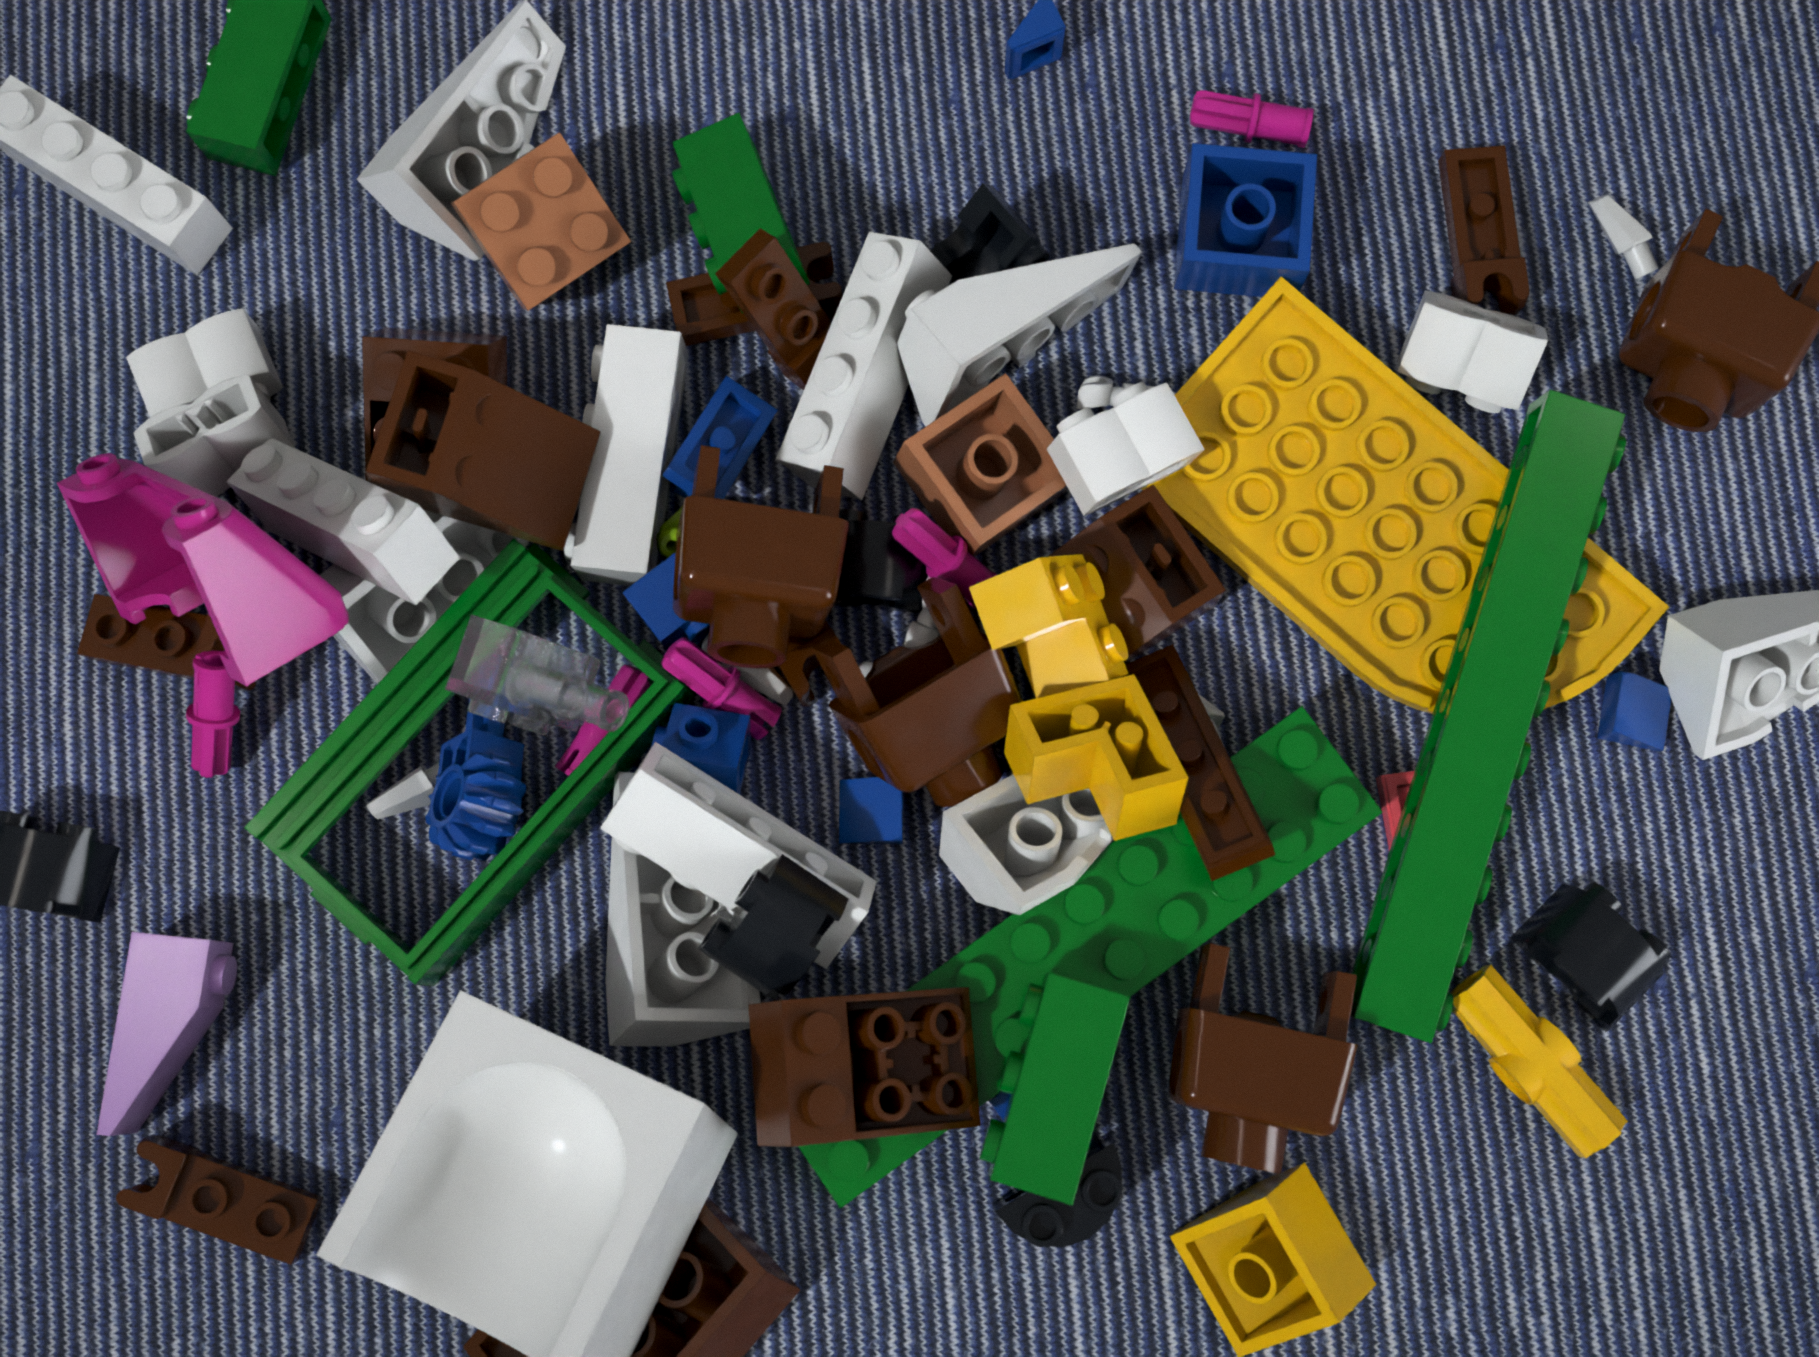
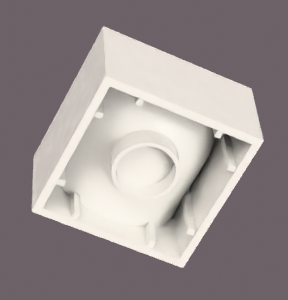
[316,990,738,1357]

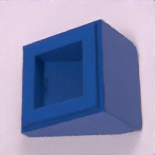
[1004,0,1066,79]
[1597,671,1671,752]
[839,777,903,845]

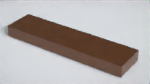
[1123,644,1275,881]

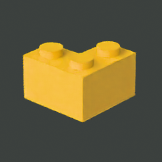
[969,554,1128,698]
[1004,674,1188,841]

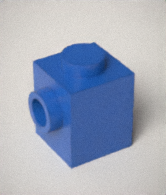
[622,553,710,651]
[652,703,750,795]

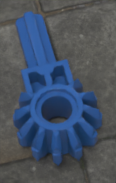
[425,654,526,861]

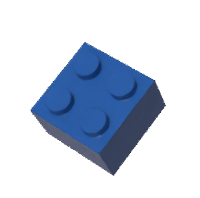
[1174,143,1317,297]

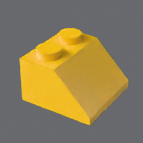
[1169,1163,1377,1357]

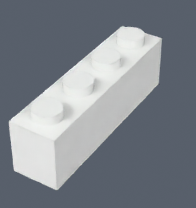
[0,74,233,276]
[776,232,952,500]
[564,324,689,586]
[226,437,460,605]
[600,742,877,969]

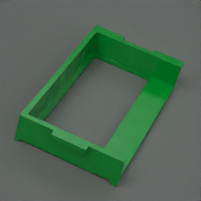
[244,538,697,987]

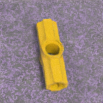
[1451,965,1628,1158]

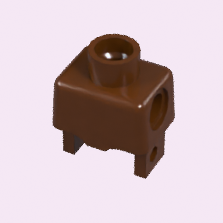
[1619,208,1819,432]
[672,445,849,669]
[812,577,1023,807]
[1168,943,1358,1174]

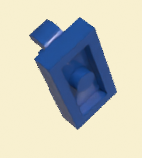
[662,375,778,499]

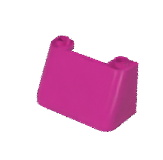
[57,453,349,686]

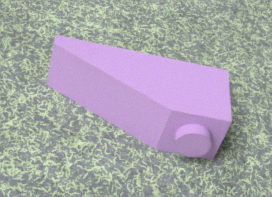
[96,932,237,1136]

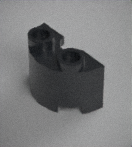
[930,183,1050,285]
[833,509,928,613]
[0,810,120,923]
[699,854,849,1000]
[1510,882,1671,1032]
[992,1138,1123,1247]

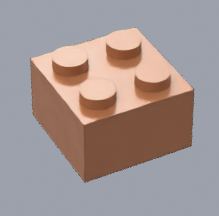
[450,132,631,311]
[893,373,1068,557]

